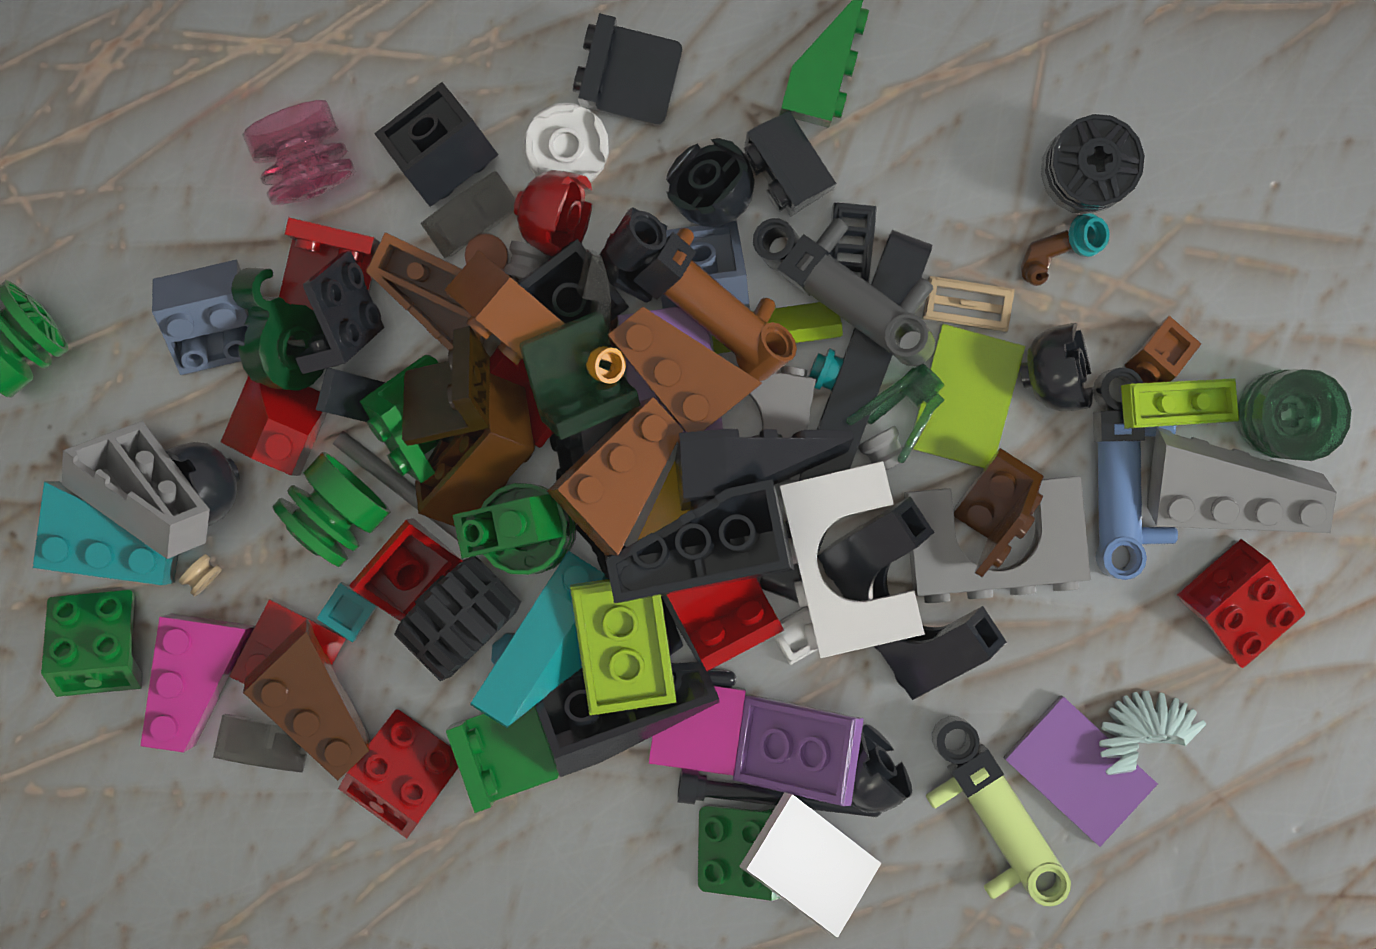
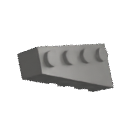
[1147,427,1337,533]

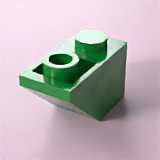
[453,494,563,559]

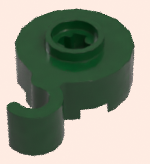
[231,268,325,391]

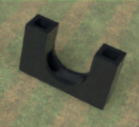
[817,496,1007,700]

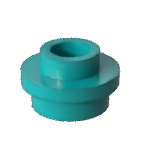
[1069,213,1110,257]
[808,348,844,390]

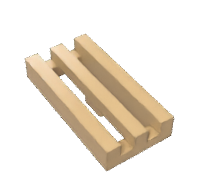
[922,276,1015,332]

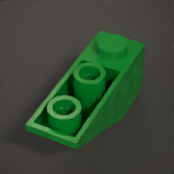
[779,0,869,128]

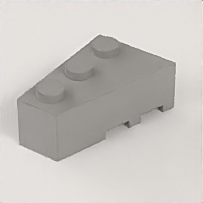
[62,421,210,559]

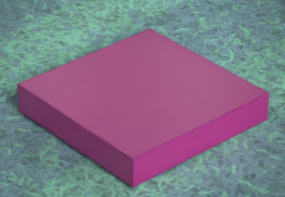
[649,686,746,776]

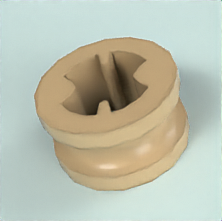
[179,554,222,597]

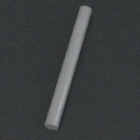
[333,431,458,541]

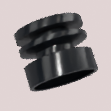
[1041,114,1145,214]

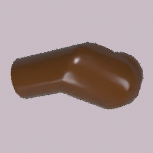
[1021,230,1073,286]

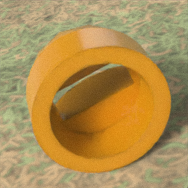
[586,346,626,384]

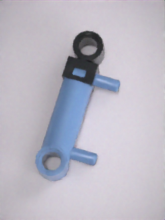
[1093,367,1178,580]

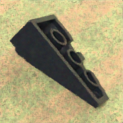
[535,662,720,777]

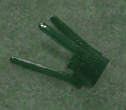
[846,364,945,463]

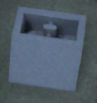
[152,259,249,375]

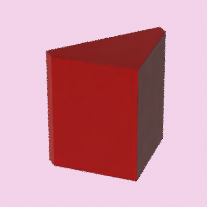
[349,518,462,621]

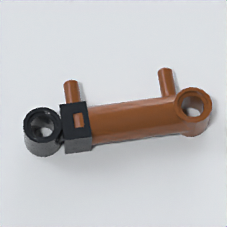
[605,211,797,381]

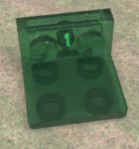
[519,311,641,440]

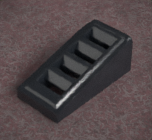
[829,203,877,283]

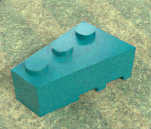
[33,481,178,585]

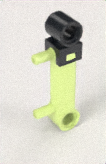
[926,716,1071,906]

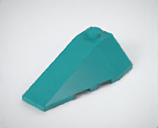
[470,551,607,728]

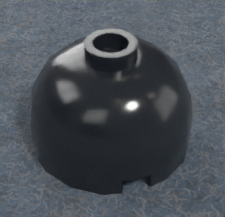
[666,138,755,228]
[1020,323,1093,411]
[165,442,240,526]
[851,724,912,813]

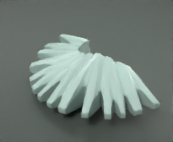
[1099,691,1206,775]

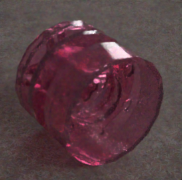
[242,100,356,205]

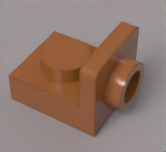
[1125,316,1201,383]

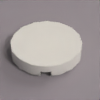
[524,103,609,182]

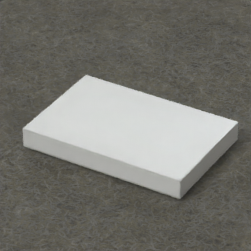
[739,792,881,937]

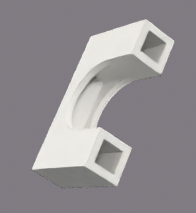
[778,461,925,658]

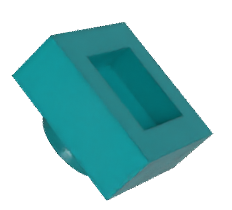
[316,582,377,642]

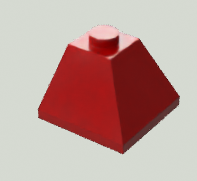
[220,376,327,476]

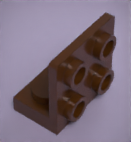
[954,448,1044,577]

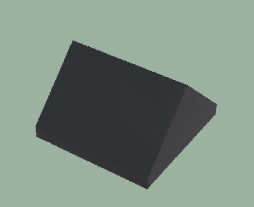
[518,238,629,341]

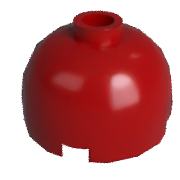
[514,170,592,256]

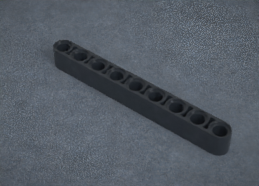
[759,230,933,603]

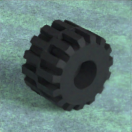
[394,556,521,681]

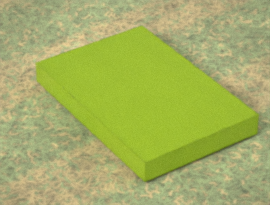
[908,324,1026,469]
[570,579,676,715]

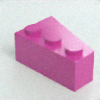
[140,613,255,753]

